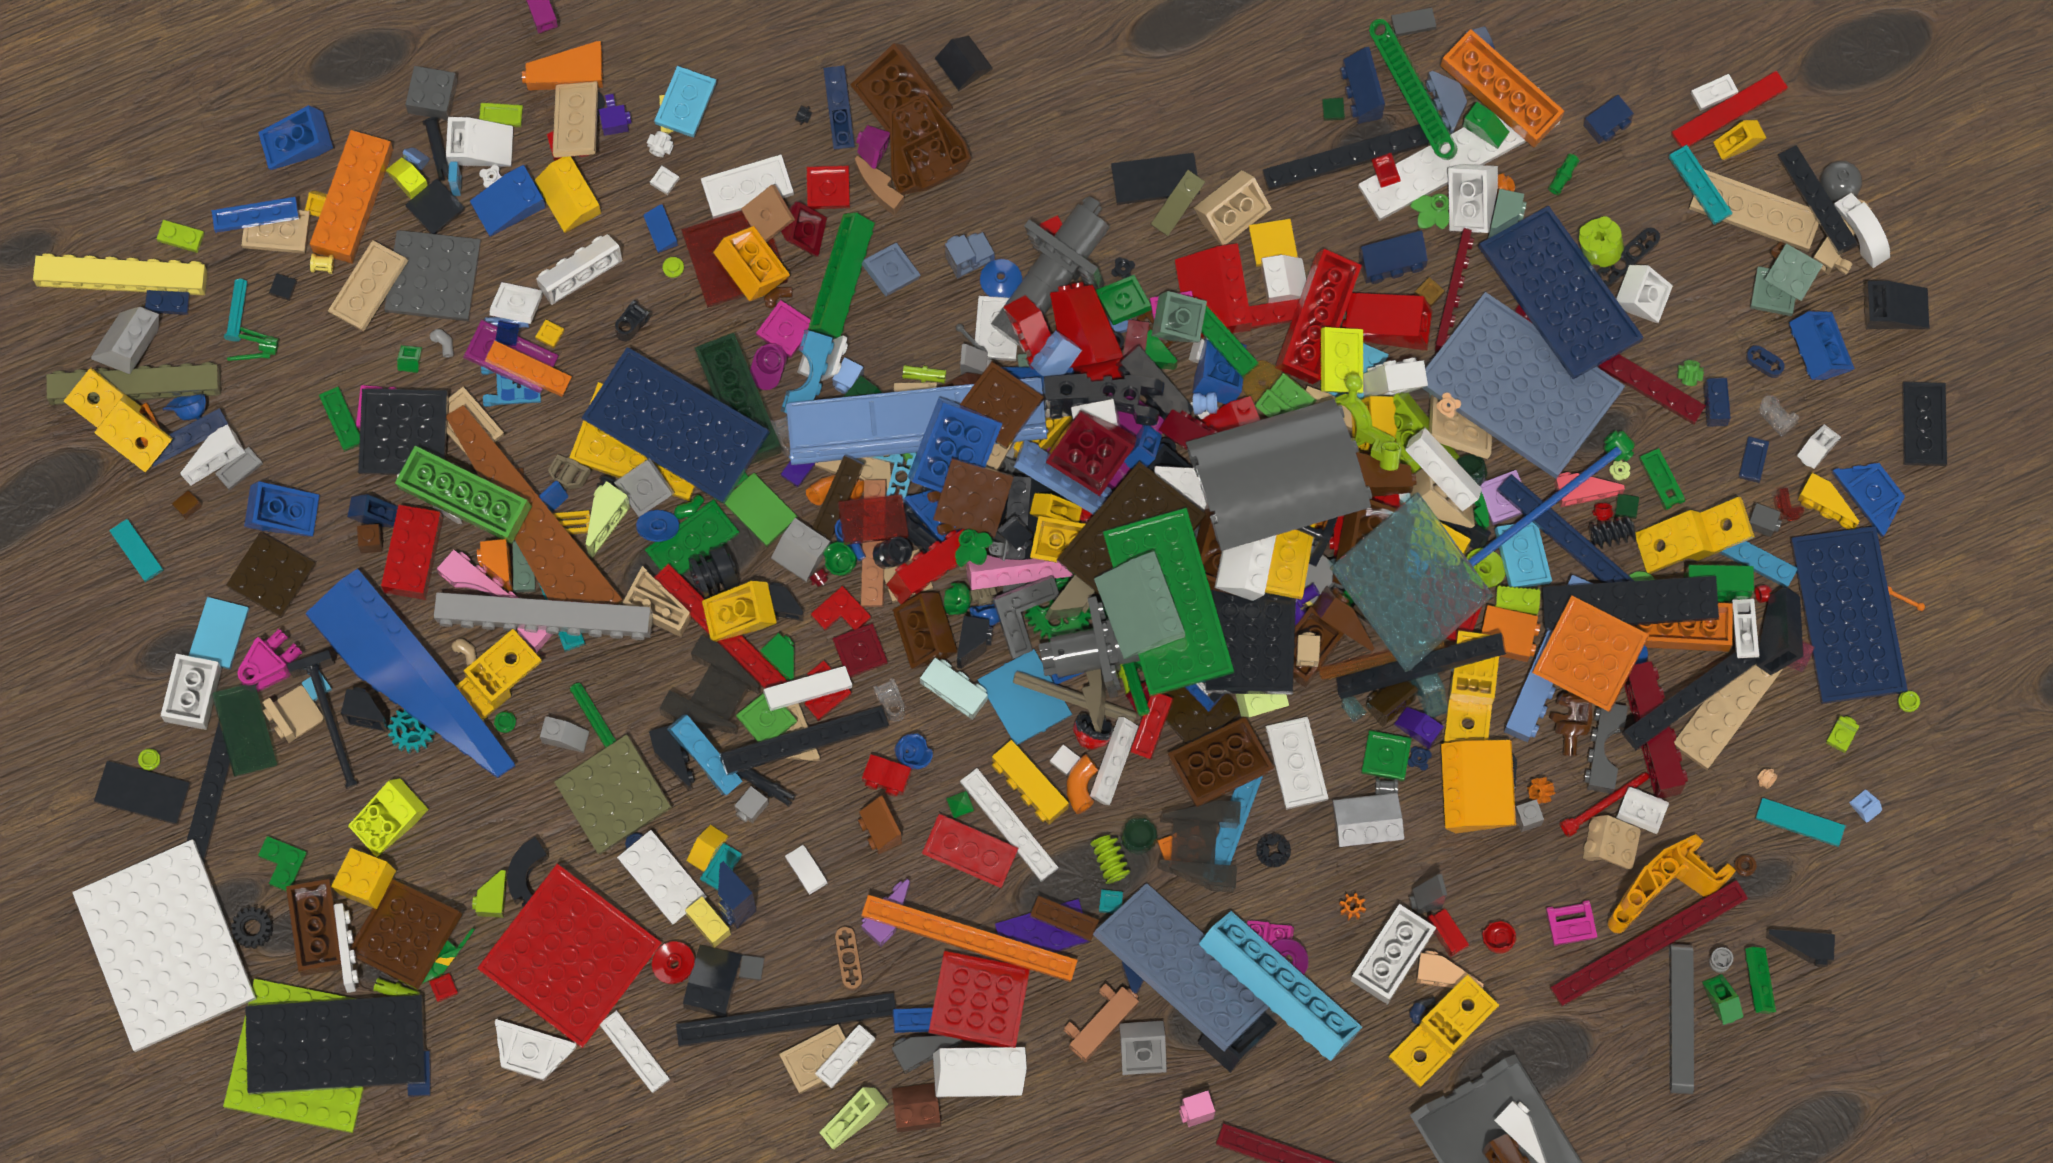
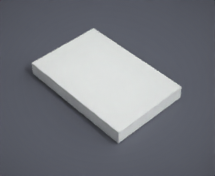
[974,296,1017,361]

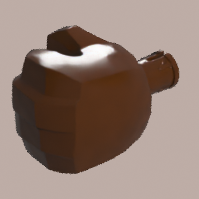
[1549,692,1592,756]

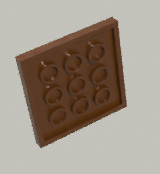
[350,879,462,990]

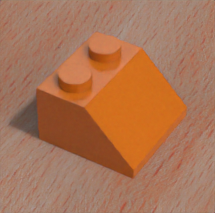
[477,539,513,592]

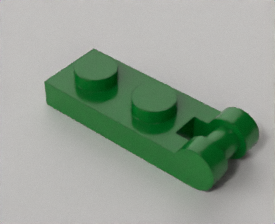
[1639,448,1685,511]

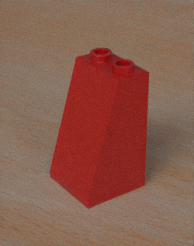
[1050,282,1123,368]
[1342,293,1433,351]

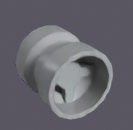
[1709,947,1733,973]

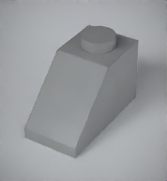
[960,344,992,375]
[540,716,589,753]

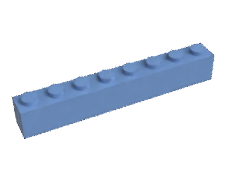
[1504,575,1593,742]

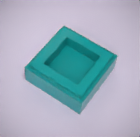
[1099,890,1123,914]

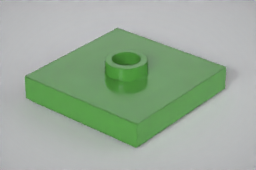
[736,693,797,742]

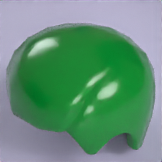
[823,542,857,576]
[944,583,972,615]

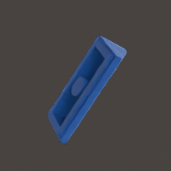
[643,204,678,253]
[539,481,568,512]

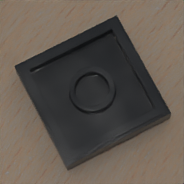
[405,179,465,234]

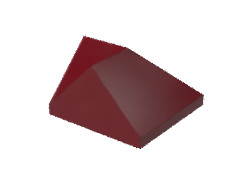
[781,202,827,257]

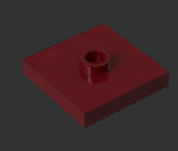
[832,623,888,678]

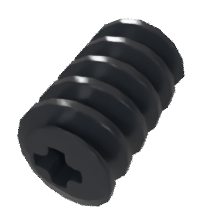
[1589,516,1636,549]

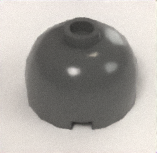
[1819,161,1862,203]

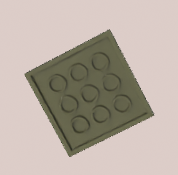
[555,735,672,855]

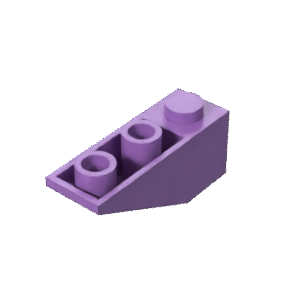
[861,879,910,947]

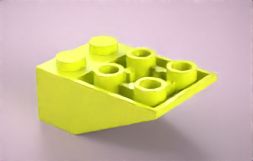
[348,778,429,857]

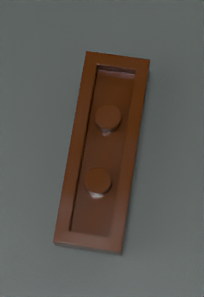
[1030,896,1099,942]

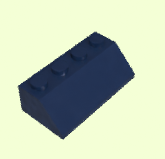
[718,861,757,928]

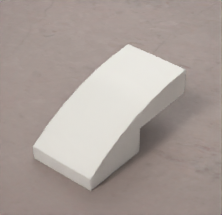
[785,845,828,895]

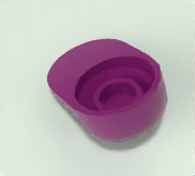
[750,343,787,390]

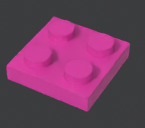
[756,300,811,358]

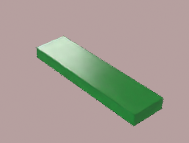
[1201,306,1259,379]

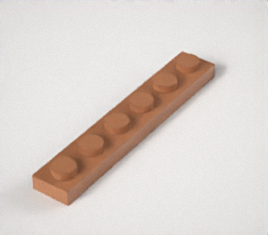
[861,480,887,607]

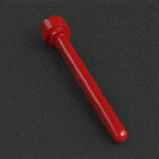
[1560,772,1649,838]

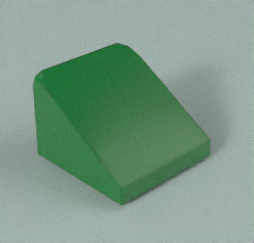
[397,345,422,373]

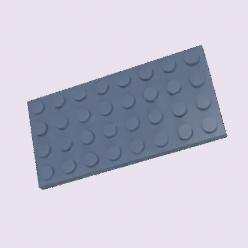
[1093,883,1270,1052]

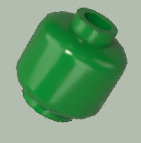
[1603,430,1635,462]

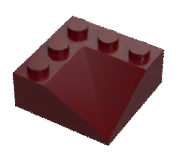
[1046,410,1137,496]

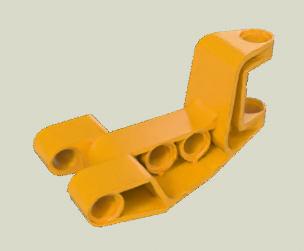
[1608,834,1736,933]

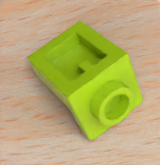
[1826,716,1860,753]

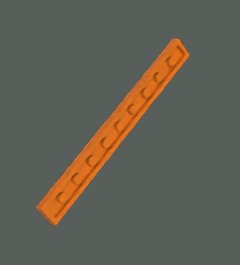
[861,895,1077,982]

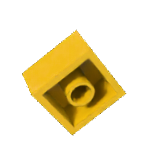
[331,848,396,909]

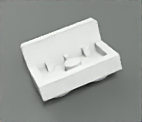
[1616,787,1669,834]

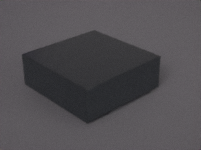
[269,274,297,301]

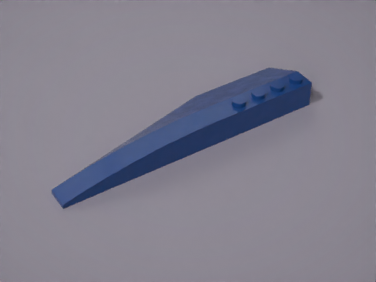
[306,568,515,778]

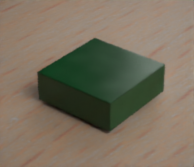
[1322,98,1345,121]
[1615,494,1639,519]

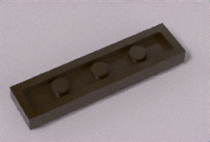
[812,455,865,541]

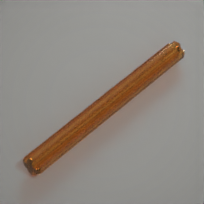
[1319,640,1446,680]

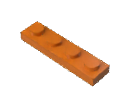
[485,340,572,397]

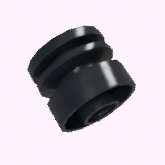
[688,544,739,599]

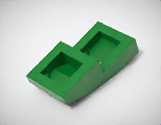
[1473,492,1489,530]

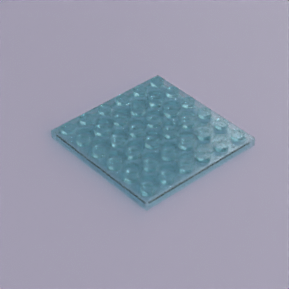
[1330,492,1494,672]

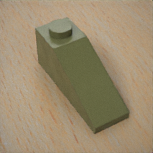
[1151,170,1205,236]

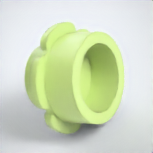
[1609,460,1630,480]

